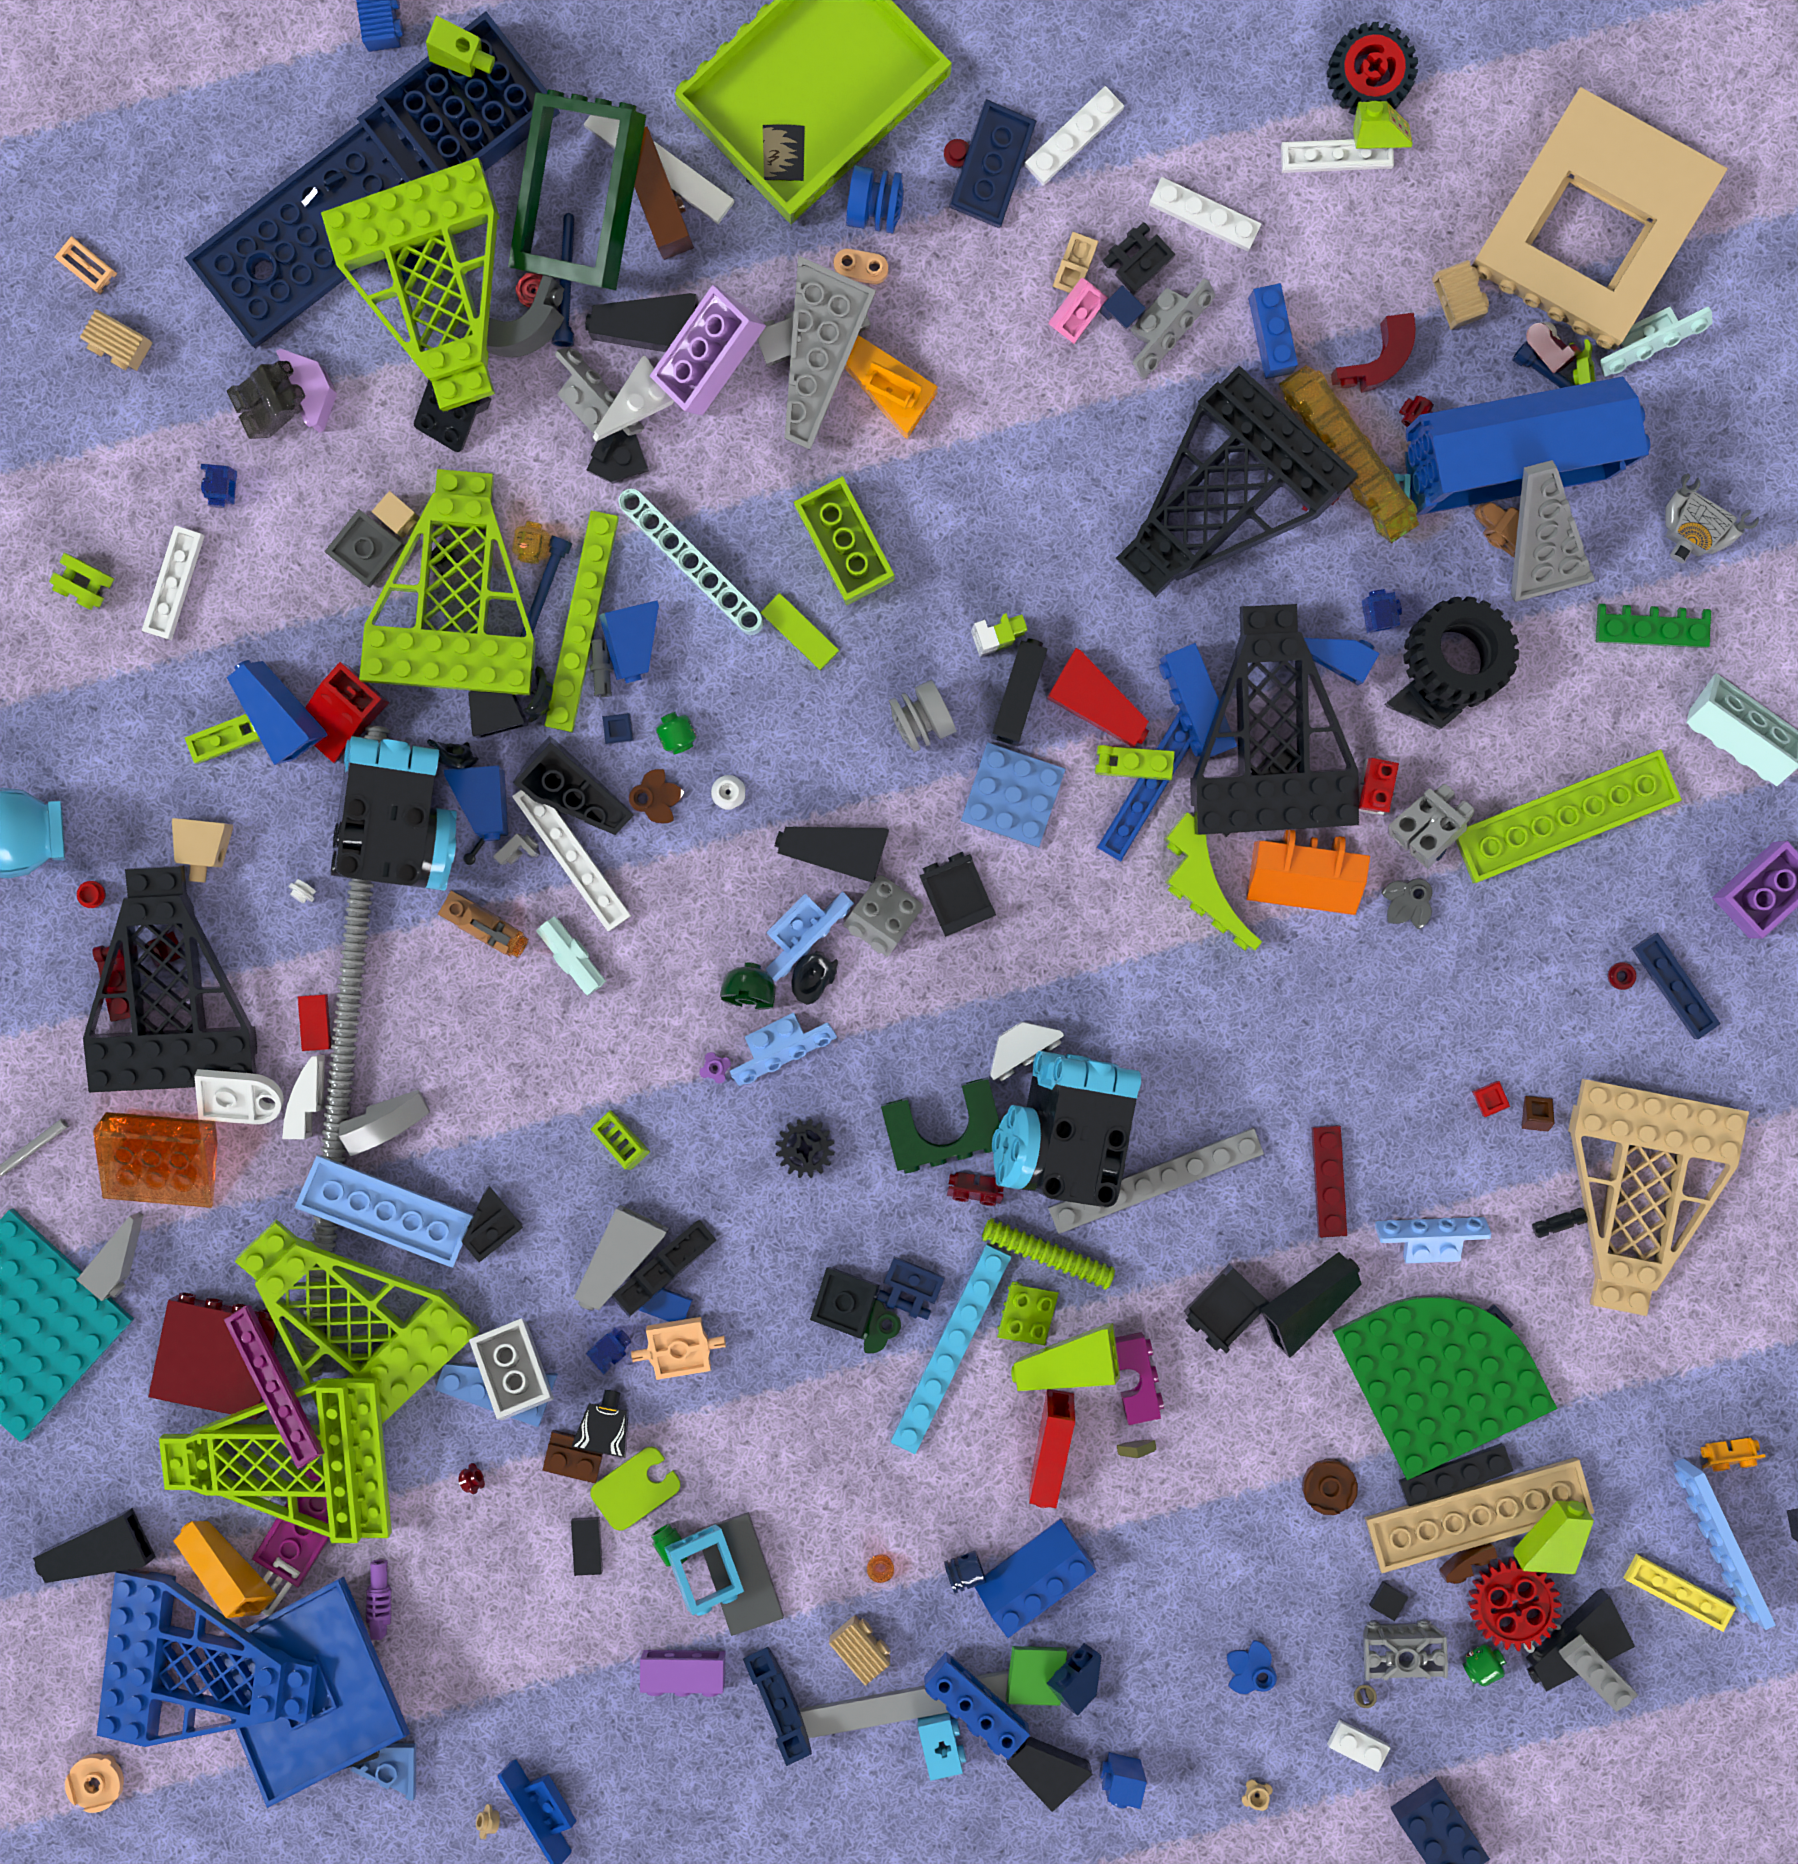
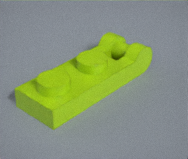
[184,714,261,764]
[1095,745,1175,781]

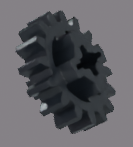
[775,1118,835,1178]

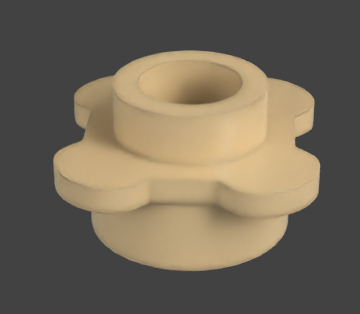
[1241,1779,1273,1811]
[476,1804,500,1839]

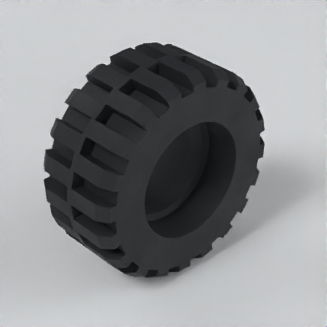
[1403,596,1520,709]

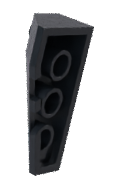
[513,736,634,835]

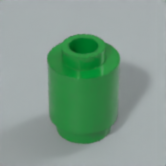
[651,1524,688,1567]

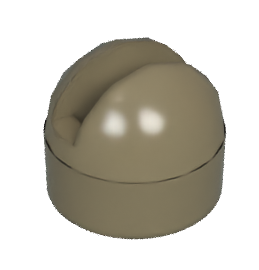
[1353,1685,1377,1708]

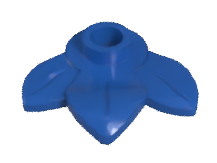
[1226,1640,1277,1694]

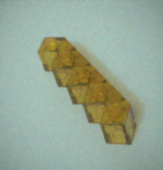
[1279,365,1419,544]

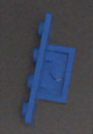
[497,1759,577,1864]

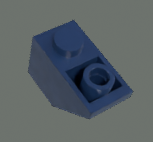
[1046,1643,1102,1716]

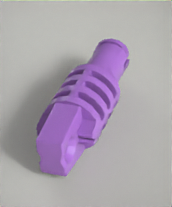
[366,1559,392,1640]

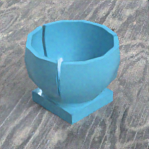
[0,788,65,879]

